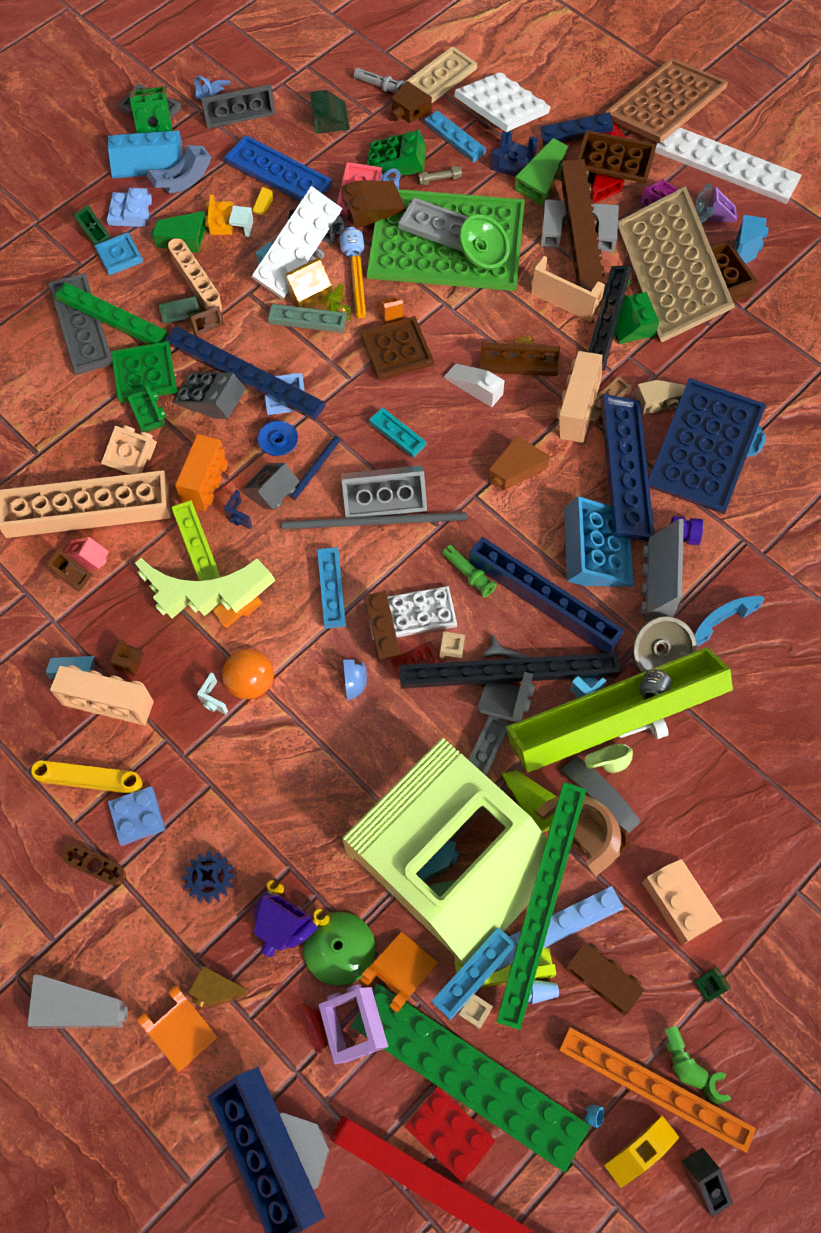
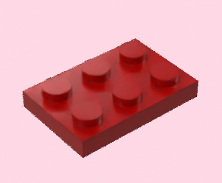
[405,1087,496,1183]

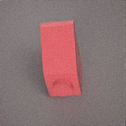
[64,537,109,570]

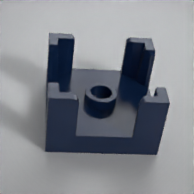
[491,130,538,177]

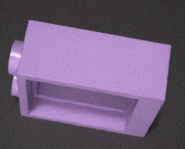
[318,984,388,1065]

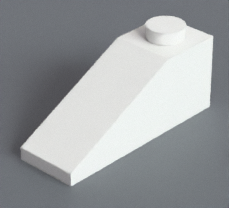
[444,364,504,407]

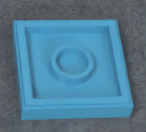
[94,232,143,276]

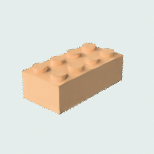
[557,351,602,443]
[50,665,154,726]

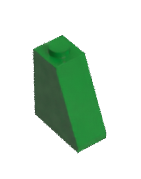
[151,212,207,253]

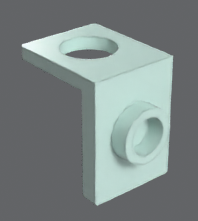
[197,673,228,715]

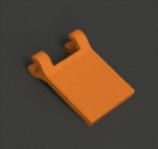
[360,931,438,1013]
[137,986,218,1072]

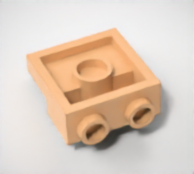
[101,425,157,474]

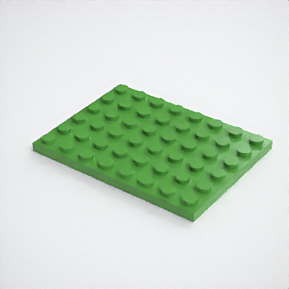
[367,189,525,291]

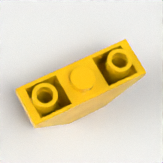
[604,1115,679,1188]

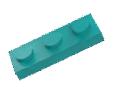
[369,407,426,458]

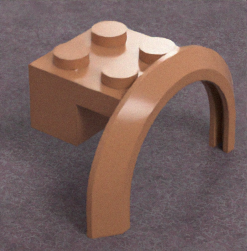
[534,796,621,877]

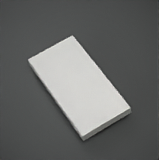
[369,586,457,642]

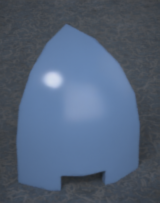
[343,660,367,700]

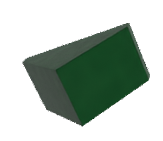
[73,205,111,246]

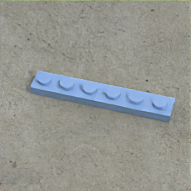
[496,886,624,972]

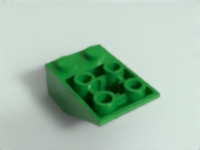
[367,130,426,175]

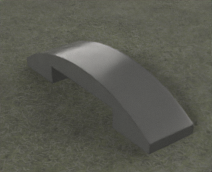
[560,756,641,834]

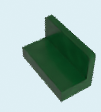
[158,295,200,324]

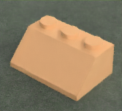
[642,859,722,945]

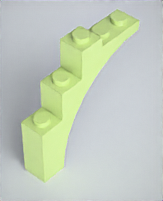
[135,558,275,618]

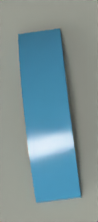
[694,596,765,647]

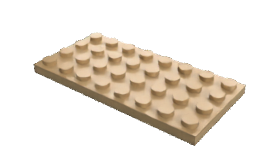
[618,186,735,342]

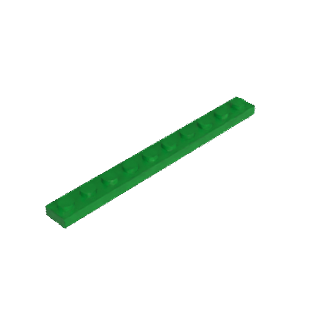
[496,782,587,1030]

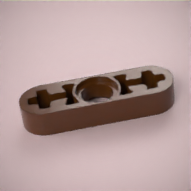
[62,844,126,886]

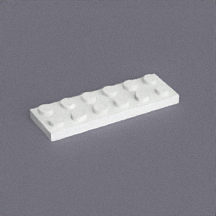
[251,186,342,300]

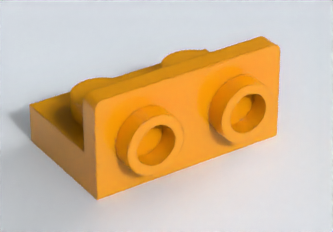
[205,194,234,235]

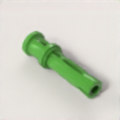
[442,545,497,598]

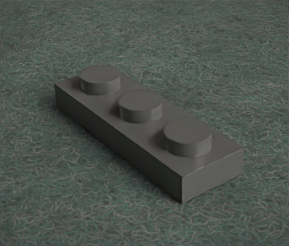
[468,715,511,776]

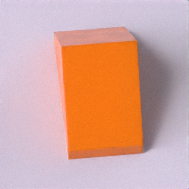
[378,296,404,324]

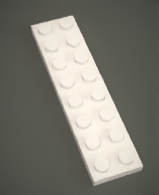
[655,127,802,204]

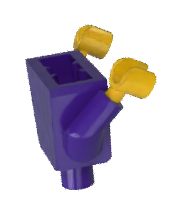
[253,880,330,957]

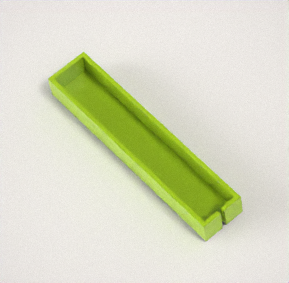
[506,647,733,773]

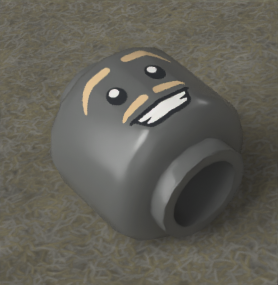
[639,670,672,700]

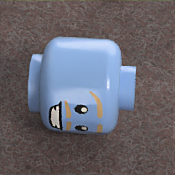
[339,227,364,257]

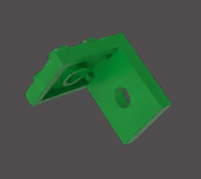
[130,86,173,133]

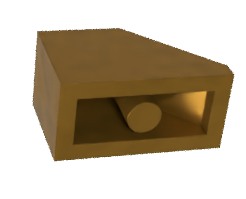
[188,966,249,1009]

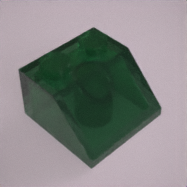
[310,90,350,134]

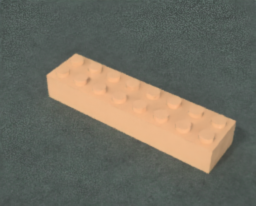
[0,470,171,538]

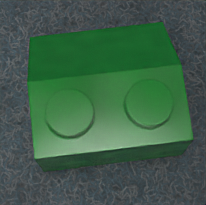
[615,292,659,344]

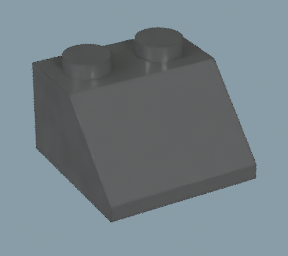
[240,463,300,509]

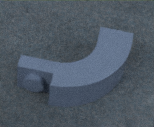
[146,145,211,194]

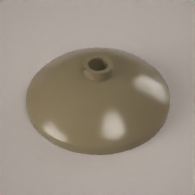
[633,616,697,673]

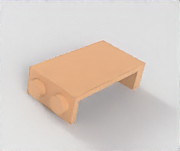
[531,256,605,322]

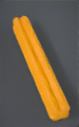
[351,255,366,319]

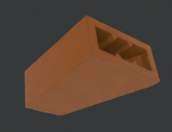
[488,436,551,490]

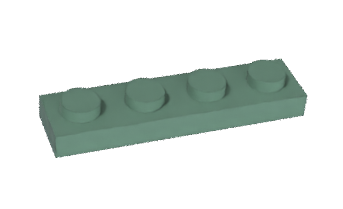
[268,304,347,333]

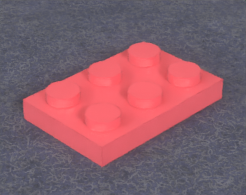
[337,162,383,215]

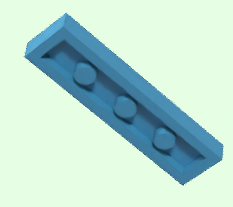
[425,110,486,162]
[317,547,346,629]
[431,927,517,1021]

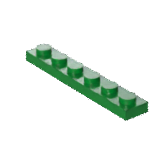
[55,282,167,344]

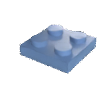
[108,786,166,846]

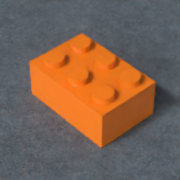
[175,434,228,512]

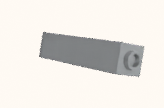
[28,975,128,1029]

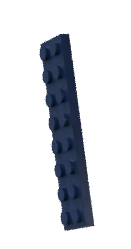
[600,394,655,541]

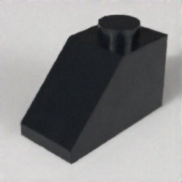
[681,1147,733,1217]

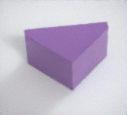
[707,187,737,222]

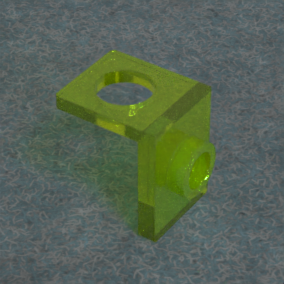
[328,283,351,321]

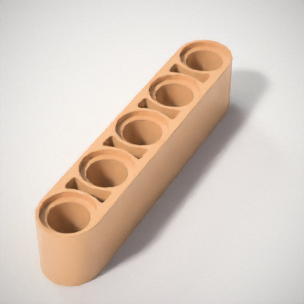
[168,238,222,310]

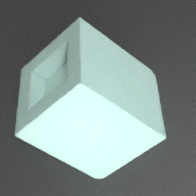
[229,206,253,237]

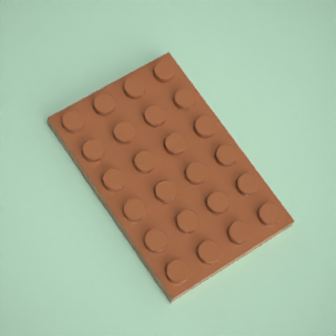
[605,58,728,144]

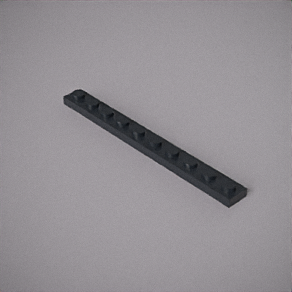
[399,653,620,689]

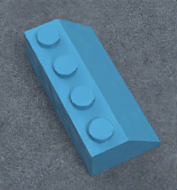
[108,131,183,178]

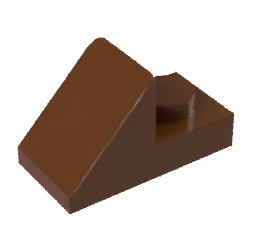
[189,306,225,336]
[45,548,93,591]

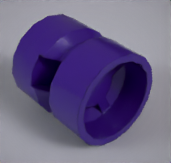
[670,516,703,546]

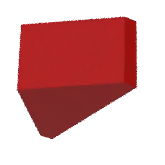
[591,173,624,203]

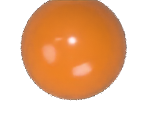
[222,649,274,699]

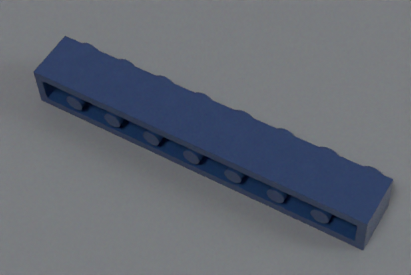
[469,537,625,653]

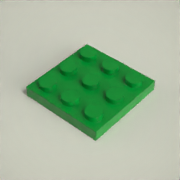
[111,341,178,403]

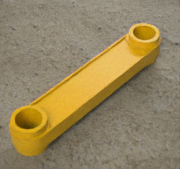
[31,761,142,794]

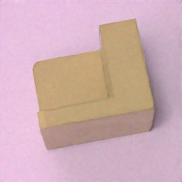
[440,632,465,661]
[459,994,493,1031]

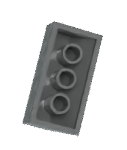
[201,84,275,129]

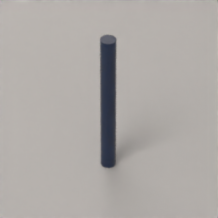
[289,436,341,500]

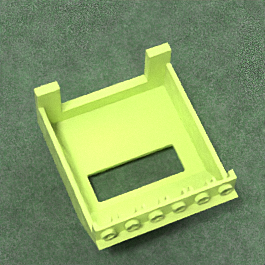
[342,737,547,965]

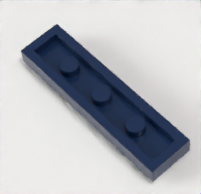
[540,112,613,145]

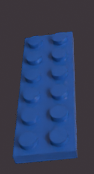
[224,135,332,202]

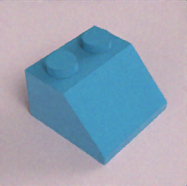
[734,215,769,264]

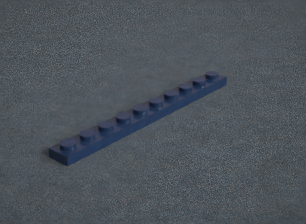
[165,326,326,421]

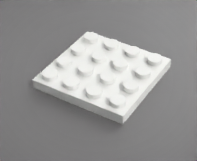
[454,73,551,132]

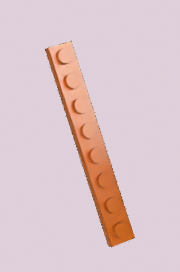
[559,1028,756,1153]

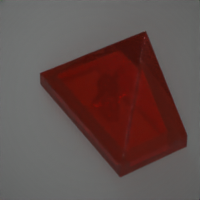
[297,1004,328,1055]

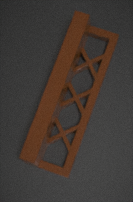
[480,343,560,376]

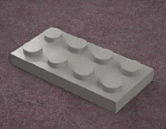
[398,198,469,252]

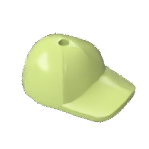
[585,744,633,773]

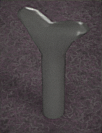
[482,635,530,659]

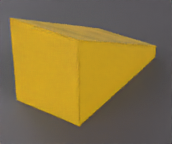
[253,187,274,216]

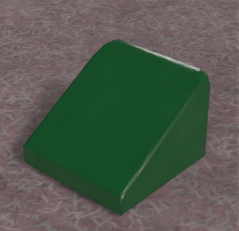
[694,967,731,1002]

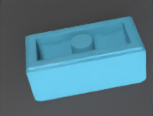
[46,656,95,679]

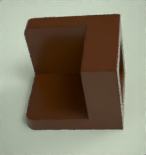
[110,640,144,676]

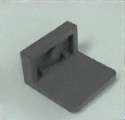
[478,672,535,722]

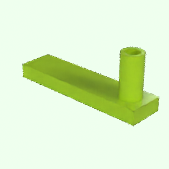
[172,500,221,581]

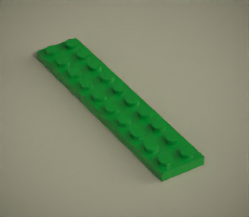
[350,983,590,1173]

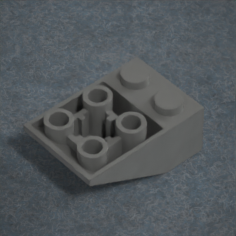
[174,372,246,419]

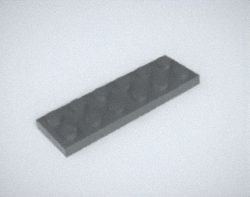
[49,273,113,375]

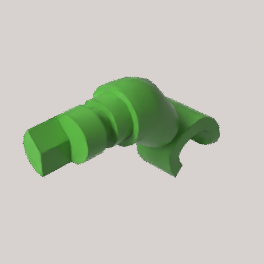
[665,1026,732,1105]

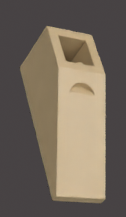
[635,380,686,415]

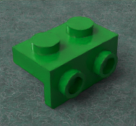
[127,384,167,433]

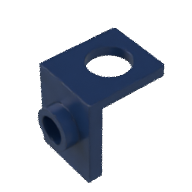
[224,490,252,529]

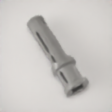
[354,67,405,94]

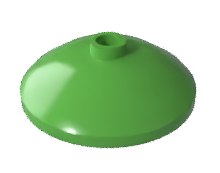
[459,214,510,270]
[303,912,375,986]

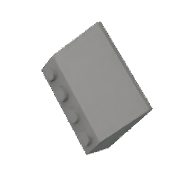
[640,519,684,623]

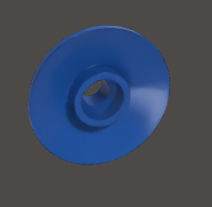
[258,421,298,456]

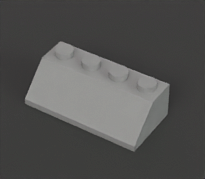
[341,465,427,518]

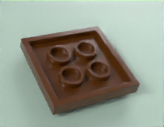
[361,316,434,381]

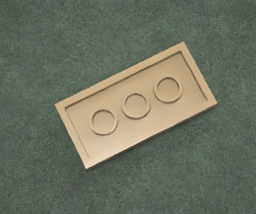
[405,46,477,103]

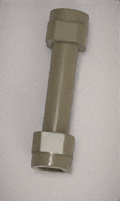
[418,166,462,185]

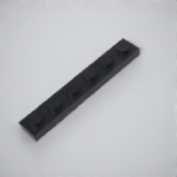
[588,265,632,371]

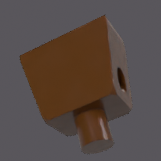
[390,81,432,123]

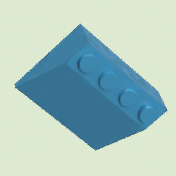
[564,496,634,587]

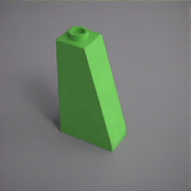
[514,138,568,207]

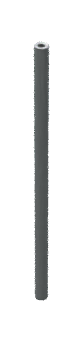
[282,512,467,530]

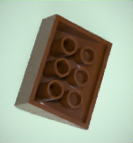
[577,130,657,184]

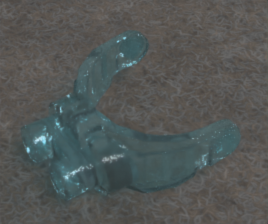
[695,184,714,225]

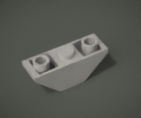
[280,1113,330,1190]

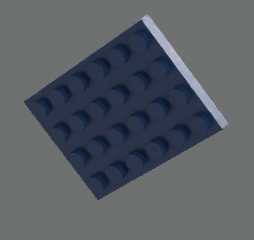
[649,378,766,514]

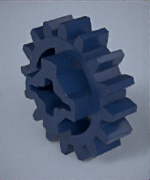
[182,851,235,904]

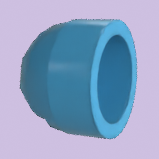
[583,1104,604,1128]

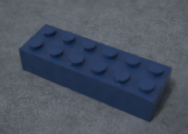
[207,1067,325,1233]

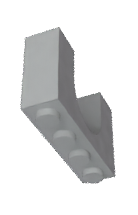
[541,200,619,253]

